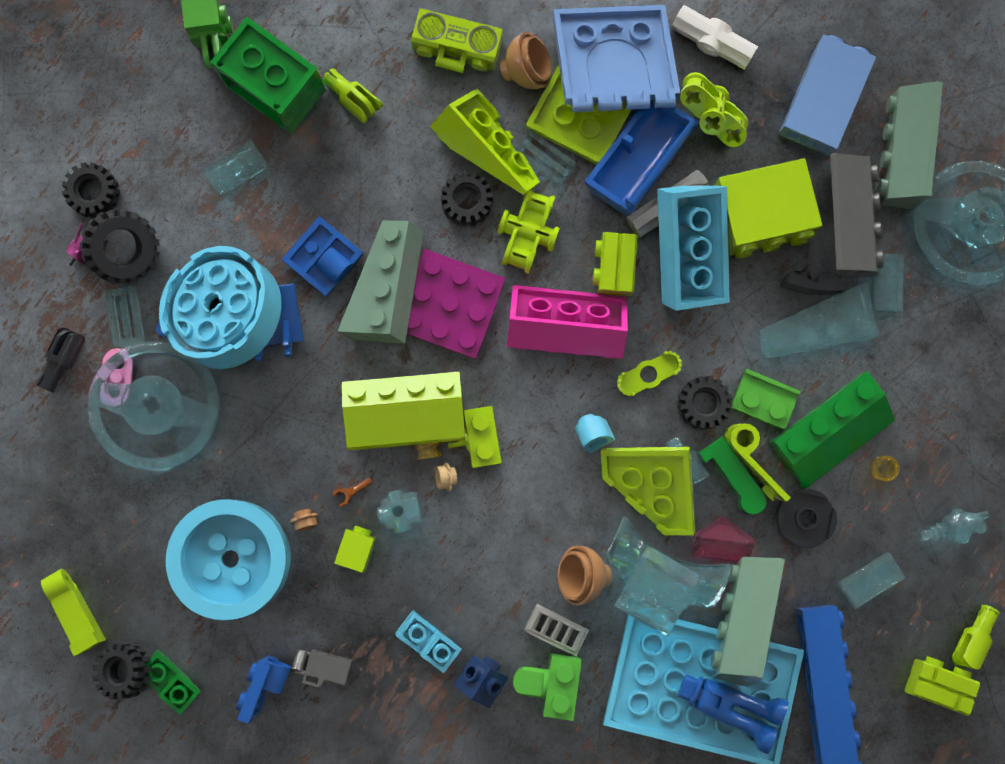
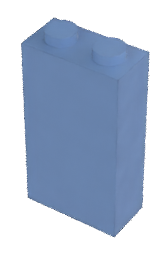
[778,34,876,156]

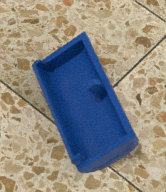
[584,101,699,216]

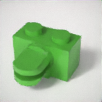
[181,0,234,69]
[513,652,582,721]

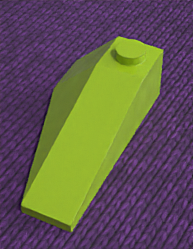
[430,88,540,195]

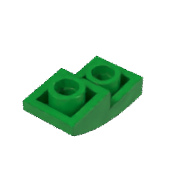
[146,649,201,715]

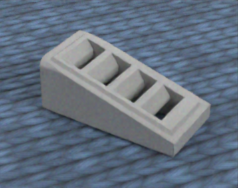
[523,603,589,657]

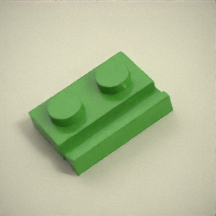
[731,369,801,430]

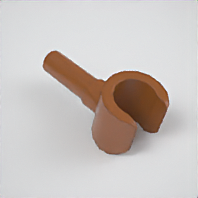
[332,477,373,506]

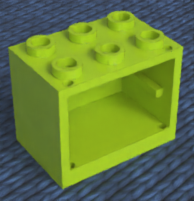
[714,158,823,259]

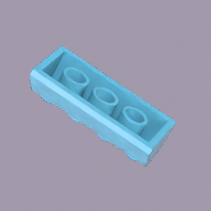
[657,186,730,311]

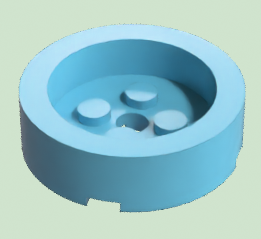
[159,246,281,369]
[166,499,291,620]

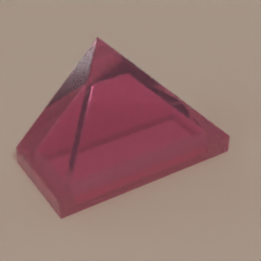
[691,515,755,563]

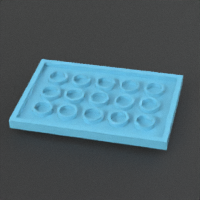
[602,607,804,764]

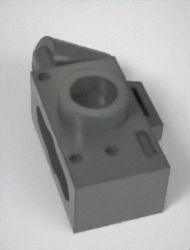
[290,649,353,688]

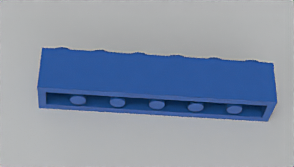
[796,605,862,764]

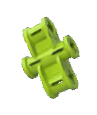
[680,72,748,147]
[497,189,560,274]

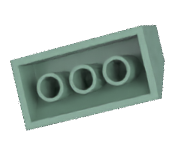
[877,81,943,210]
[711,557,785,687]

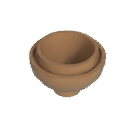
[500,32,552,90]
[557,546,612,606]

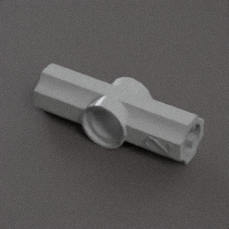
[626,170,710,239]

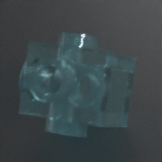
[377,489,423,534]

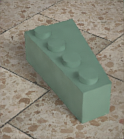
[338,220,423,343]

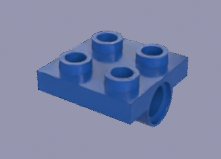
[282,216,364,298]
[236,655,291,724]

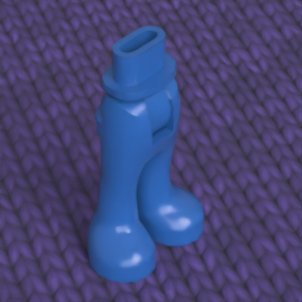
[677,674,789,754]

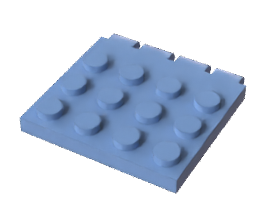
[552,5,680,112]

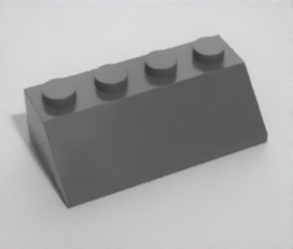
[830,153,884,279]

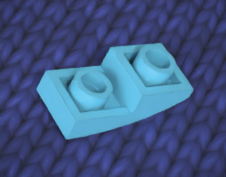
[395,610,462,673]

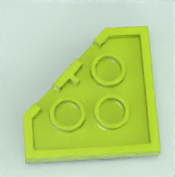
[600,447,695,536]

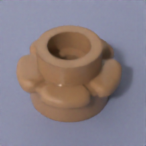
[290,509,318,532]

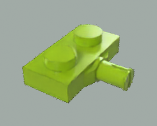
[447,406,502,468]

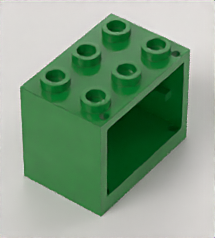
[210,16,326,134]

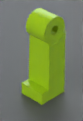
[41,568,106,657]

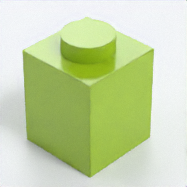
[334,525,376,573]

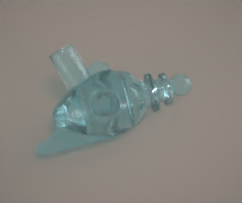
[921,507,990,543]

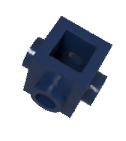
[454,655,509,708]

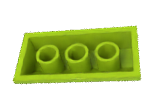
[342,372,465,451]

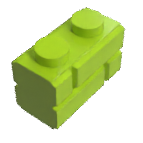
[593,232,638,296]
[904,656,980,716]

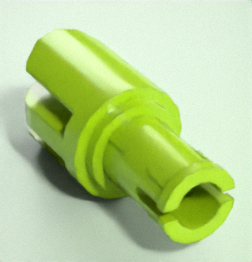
[322,68,383,124]
[952,604,1000,670]

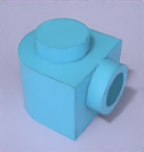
[575,414,615,453]

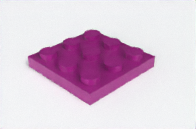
[407,249,506,360]

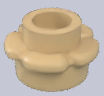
[435,463,457,491]

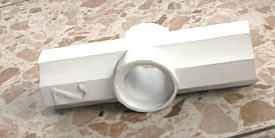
[671,5,758,70]

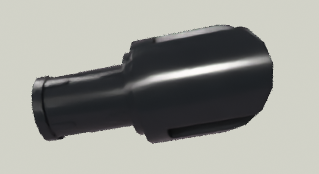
[36,327,85,393]

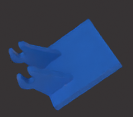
[255,283,304,361]

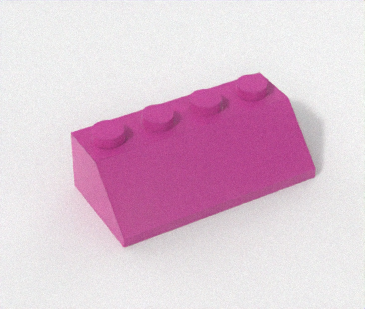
[507,285,628,359]

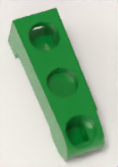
[695,436,766,514]

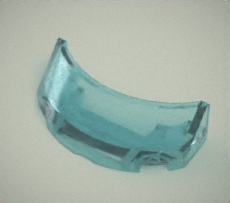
[605,516,732,610]

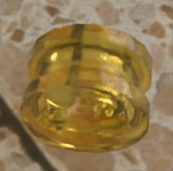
[415,442,443,461]
[870,455,900,482]

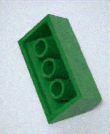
[767,371,895,489]

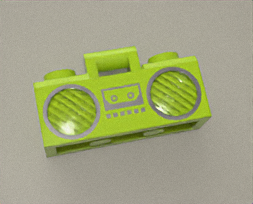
[411,8,503,73]

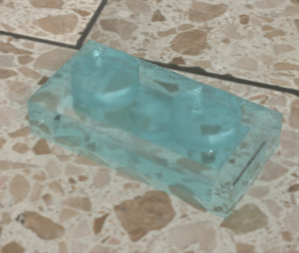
[203,140,269,197]
[837,552,905,609]

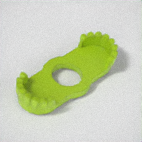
[617,351,682,396]

